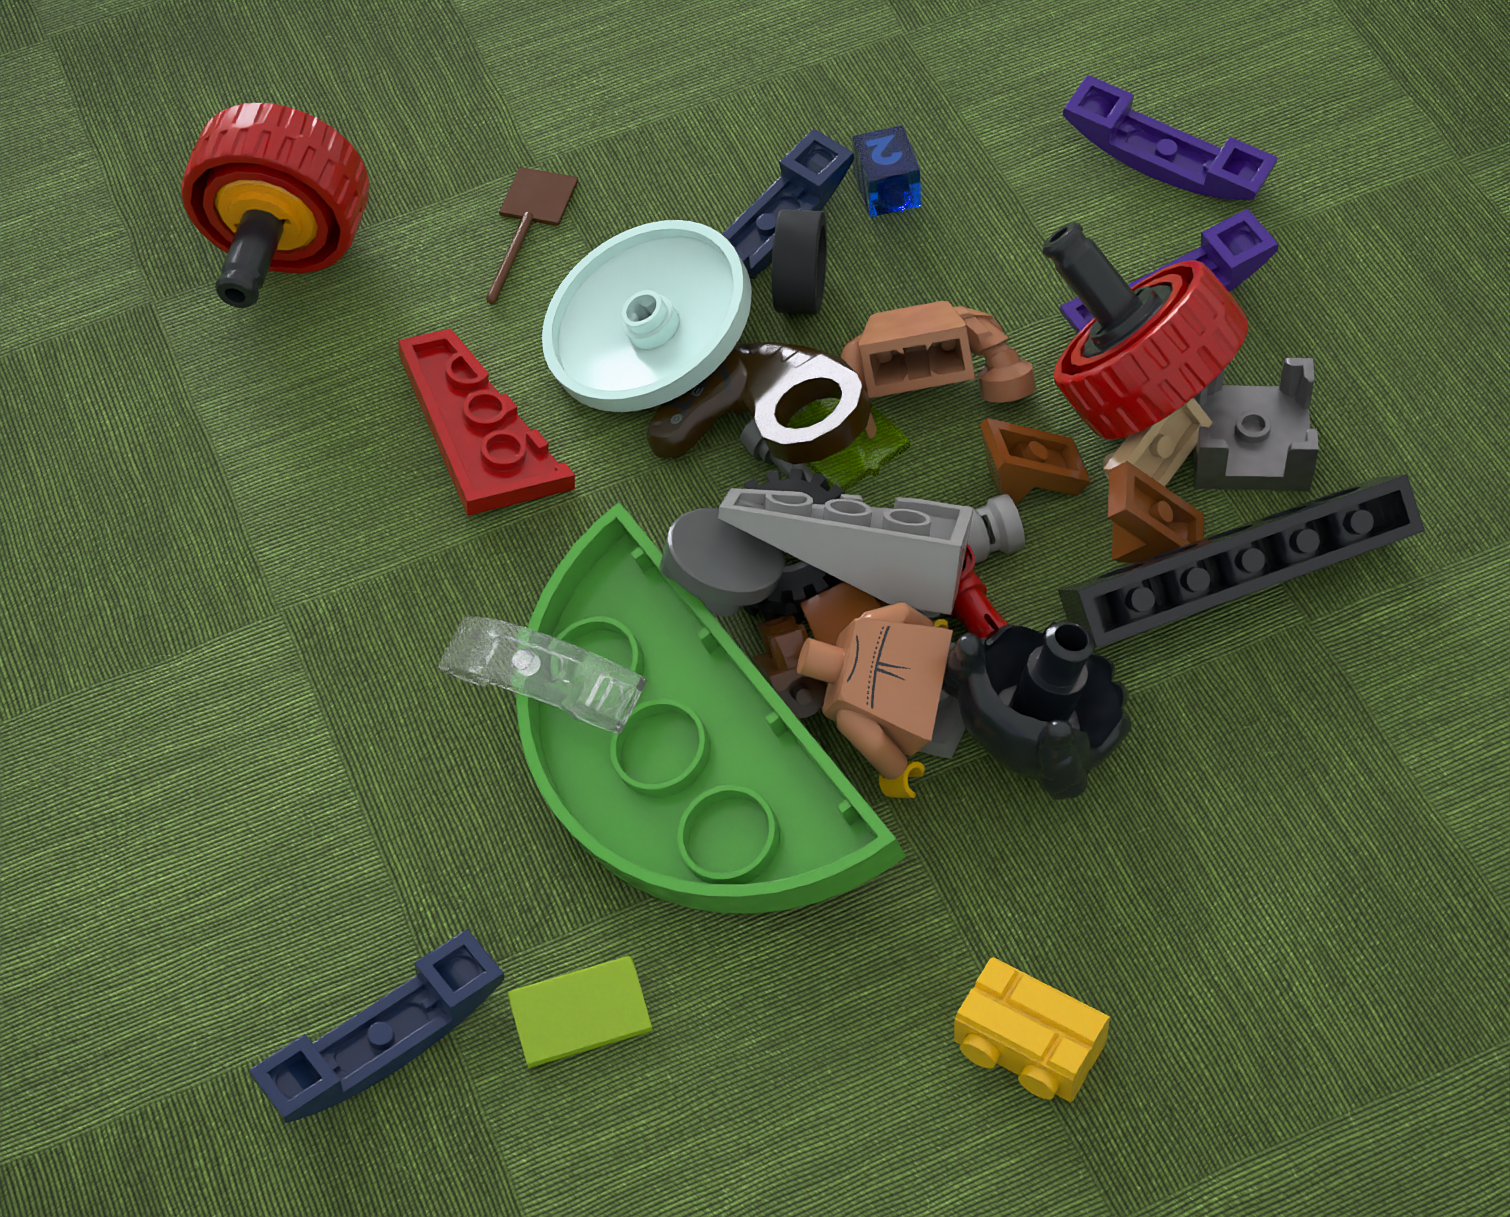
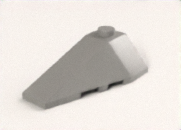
[718,488,974,617]

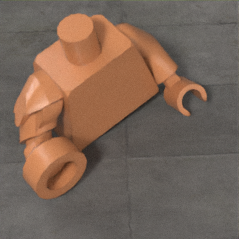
[841,301,1036,439]

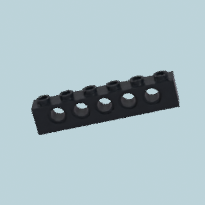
[1058,474,1425,648]

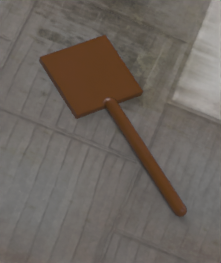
[486,167,578,304]

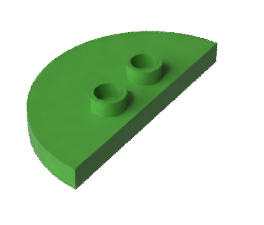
[516,502,906,914]

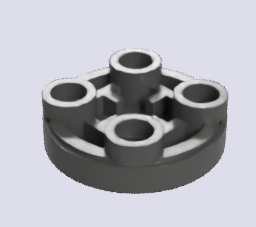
[660,508,785,616]

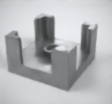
[1193,358,1319,491]

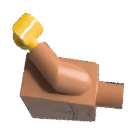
[797,602,953,798]

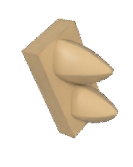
[1103,398,1213,487]

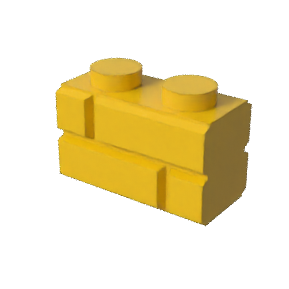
[954,957,1110,1103]

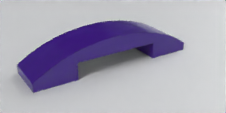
[1063,75,1278,200]
[1060,208,1278,334]

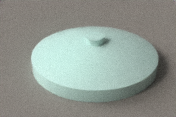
[542,220,752,412]

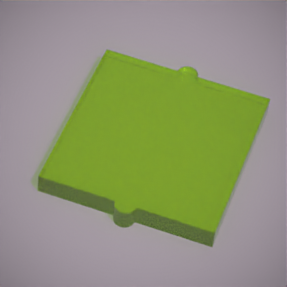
[787,398,910,491]

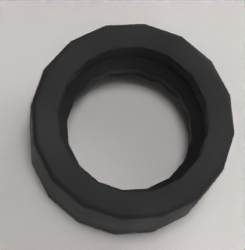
[771,209,827,315]

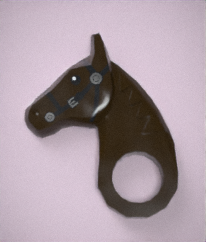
[647,342,872,465]

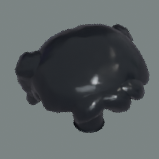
[941,621,1131,800]

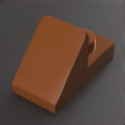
[980,418,1091,506]
[1108,461,1204,563]

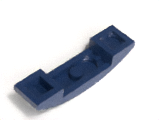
[722,128,854,279]
[249,929,505,1123]

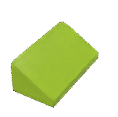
[508,956,653,1068]

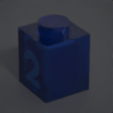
[852,125,921,217]

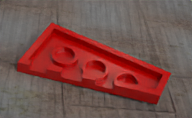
[398,328,575,516]

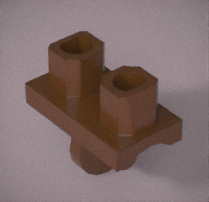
[753,614,826,718]

